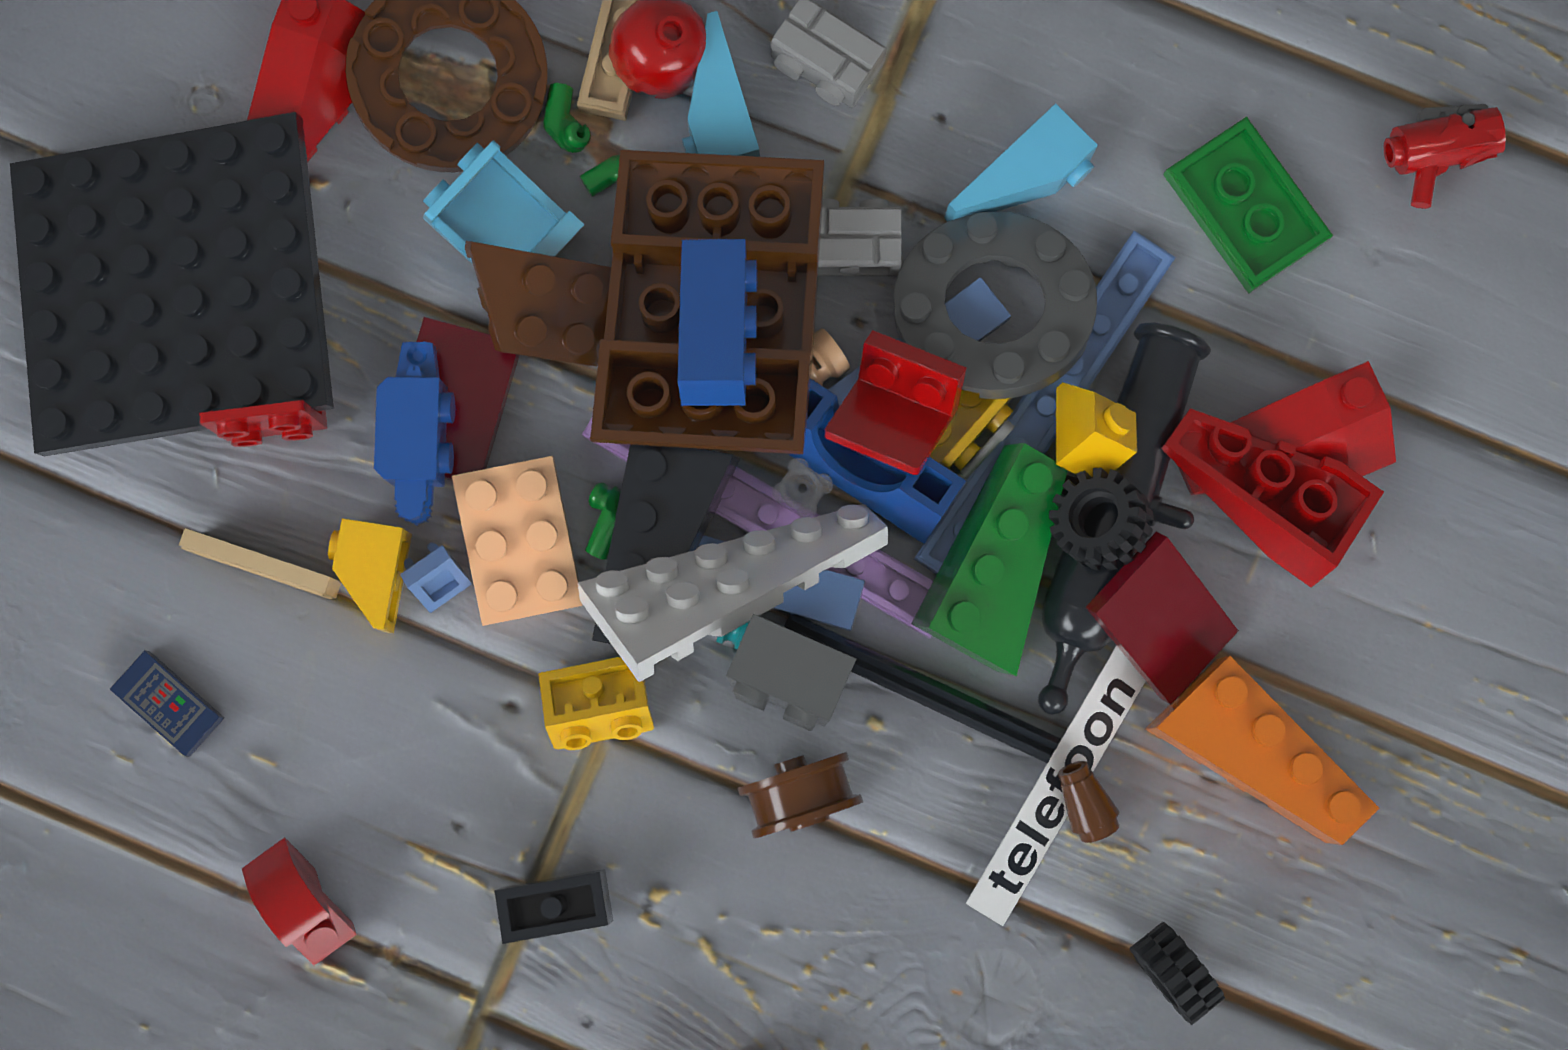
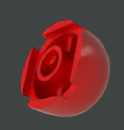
[609,0,706,99]

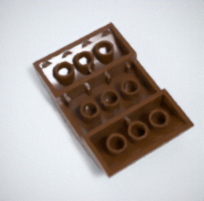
[590,150,824,454]

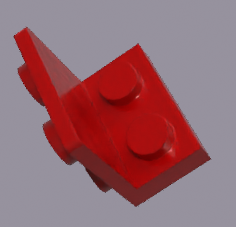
[824,330,967,475]
[199,400,328,447]

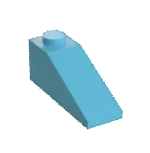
[682,11,760,157]
[944,103,1098,222]

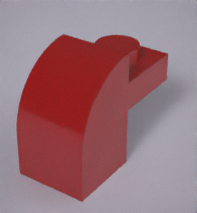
[242,837,357,966]

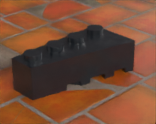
[592,444,740,644]

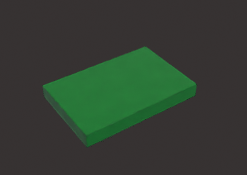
[1163,116,1333,294]

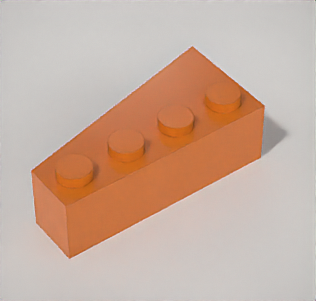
[1145,656,1380,845]

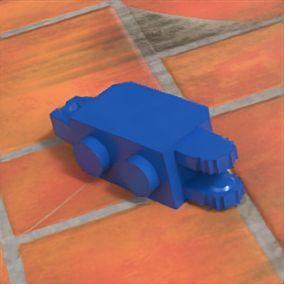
[374,342,455,526]

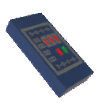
[110,650,225,757]

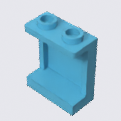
[423,140,584,264]

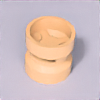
[811,328,850,386]

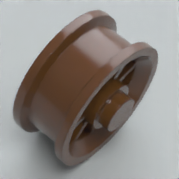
[737,752,863,838]

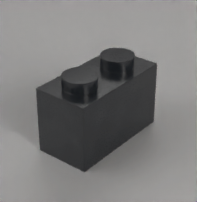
[494,869,614,944]

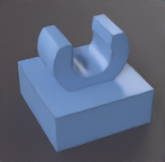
[400,542,472,613]

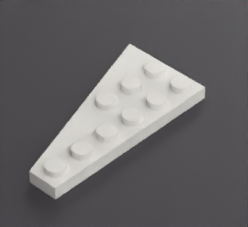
[578,504,888,682]

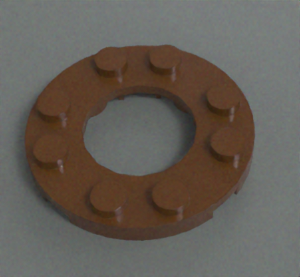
[346,0,548,173]

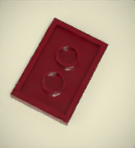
[416,317,520,481]
[1085,531,1239,705]

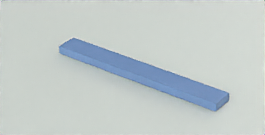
[914,231,1176,575]

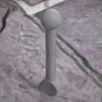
[957,420,1015,480]

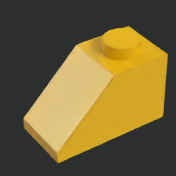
[1056,382,1137,477]
[328,518,412,633]

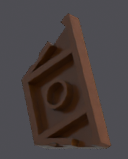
[465,241,611,367]

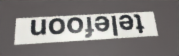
[966,645,1146,926]

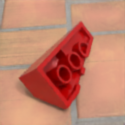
[247,0,365,163]
[1177,361,1396,495]
[1161,408,1384,588]

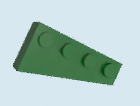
[911,443,1067,677]

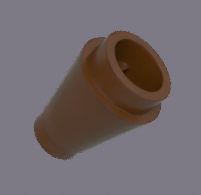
[1058,761,1120,843]

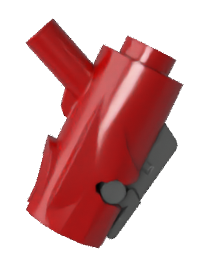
[1384,104,1506,209]

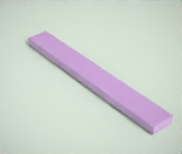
[582,418,933,639]

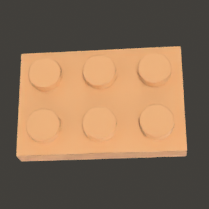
[452,456,583,626]

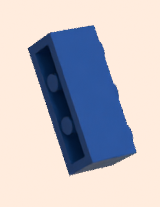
[678,239,757,406]

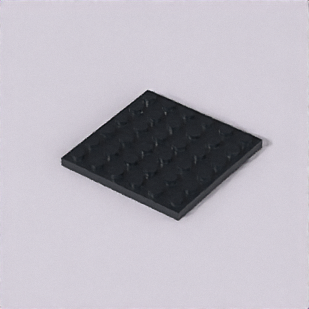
[10,112,334,457]

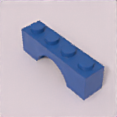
[788,379,966,544]

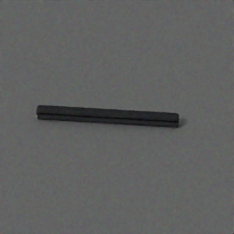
[784,615,1061,763]

